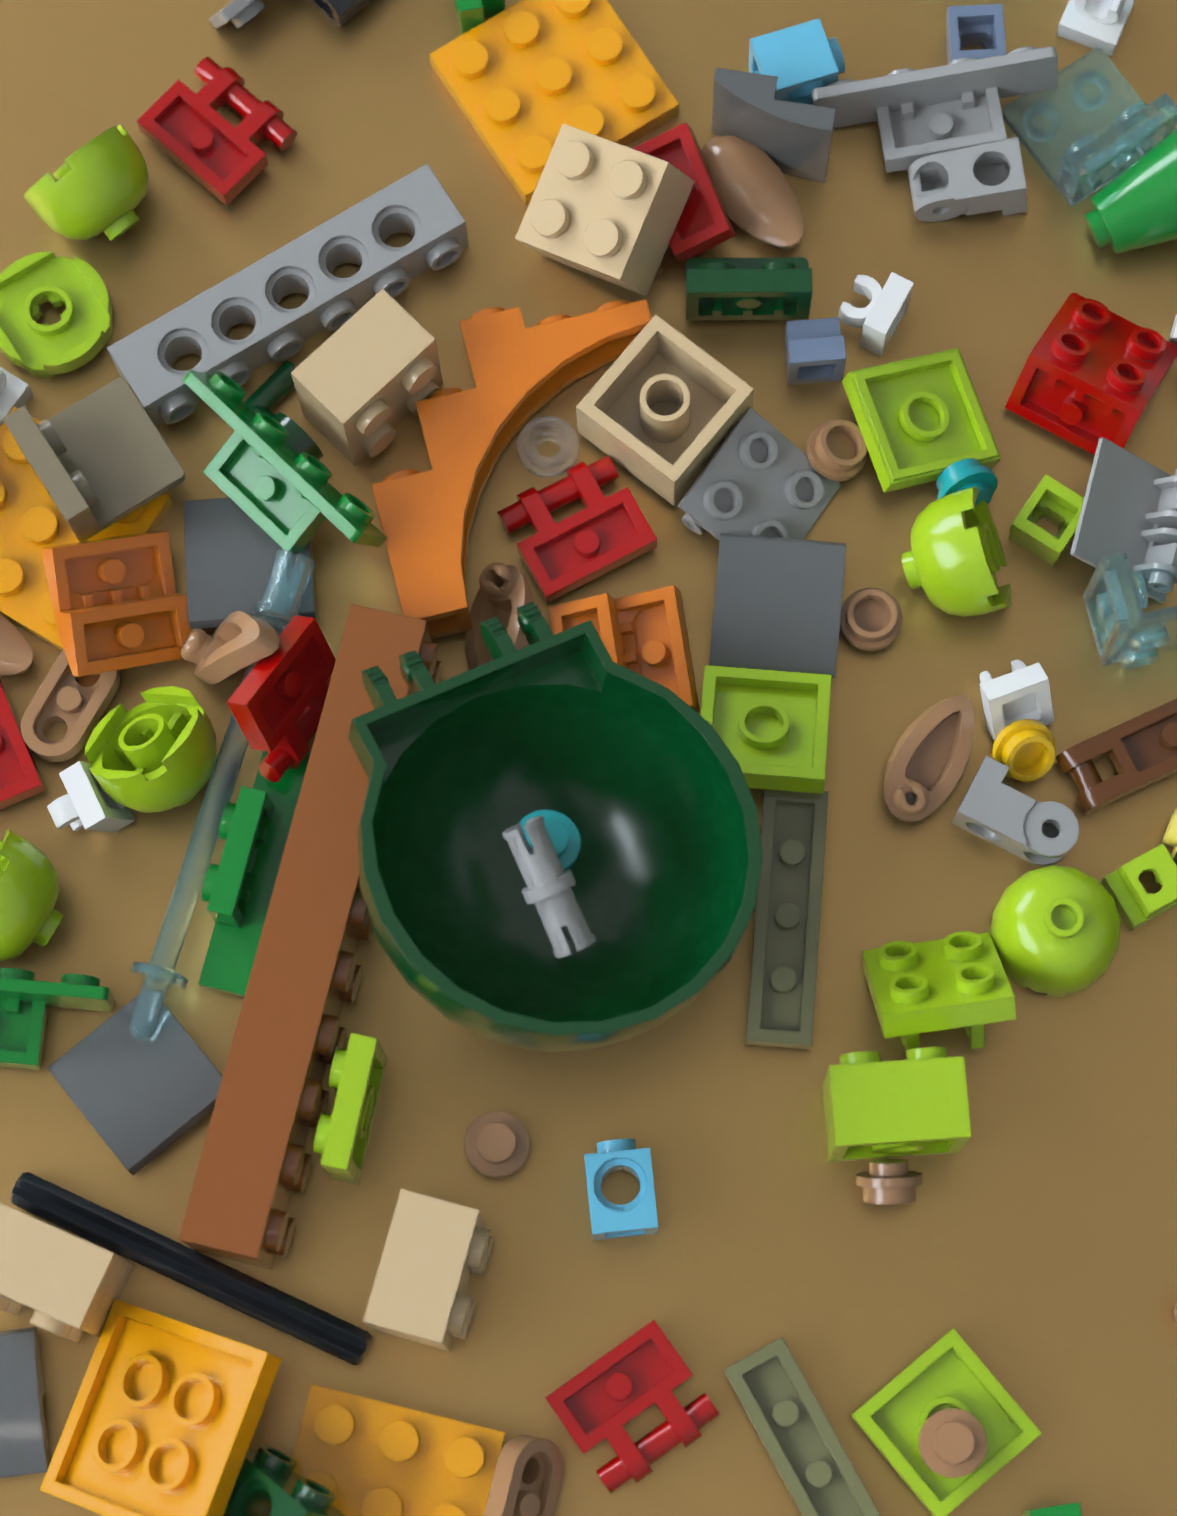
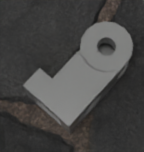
[907,137,1027,222]
[951,756,1079,866]

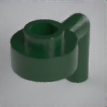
[245,360,323,460]

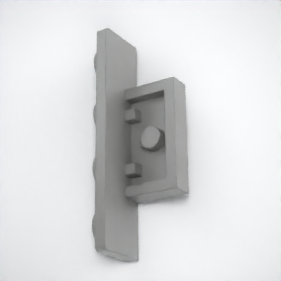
[812,46,1058,173]

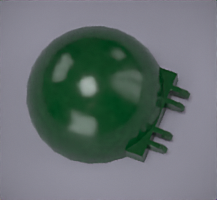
[348,601,763,1052]

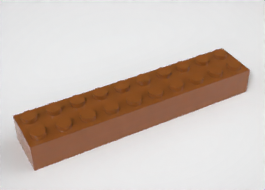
[178,603,442,1270]

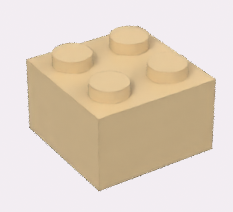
[515,123,695,296]
[291,289,443,466]
[576,314,754,506]
[363,1189,493,1351]
[0,1203,135,1343]

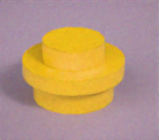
[992,719,1055,782]

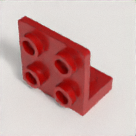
[1005,293,1177,455]

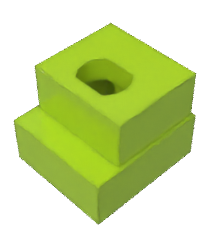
[1008,474,1084,567]
[1101,843,1177,932]

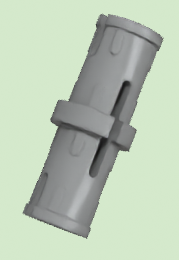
[502,816,596,958]

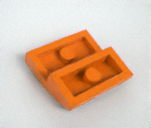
[42,530,191,677]
[548,585,700,711]

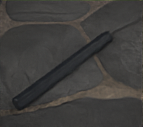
[10,1172,372,1365]

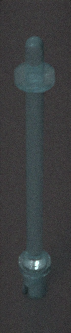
[129,550,316,1041]

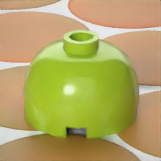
[23,124,149,241]
[902,486,1012,617]
[85,686,217,813]
[0,829,63,962]
[990,865,1121,997]

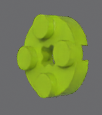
[0,252,114,378]

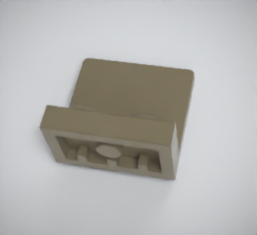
[2,377,186,542]

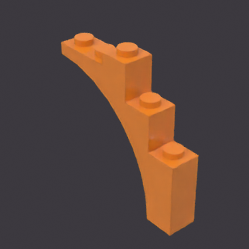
[371,299,652,639]

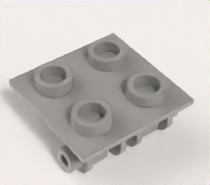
[678,407,841,541]
[1070,437,1177,603]

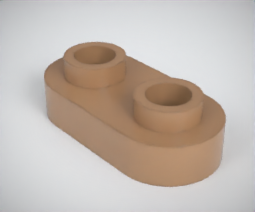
[21,650,121,762]
[484,1435,564,1516]

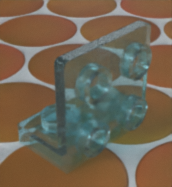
[1002,48,1177,207]
[1083,552,1177,669]

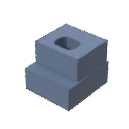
[946,4,1007,64]
[785,317,846,385]

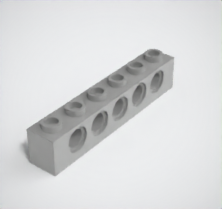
[107,164,469,427]

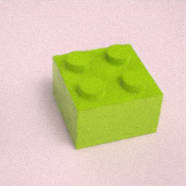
[822,1047,971,1162]

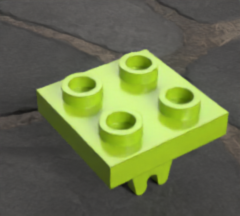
[862,931,1016,1057]

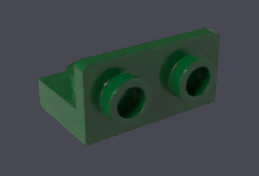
[685,257,812,320]

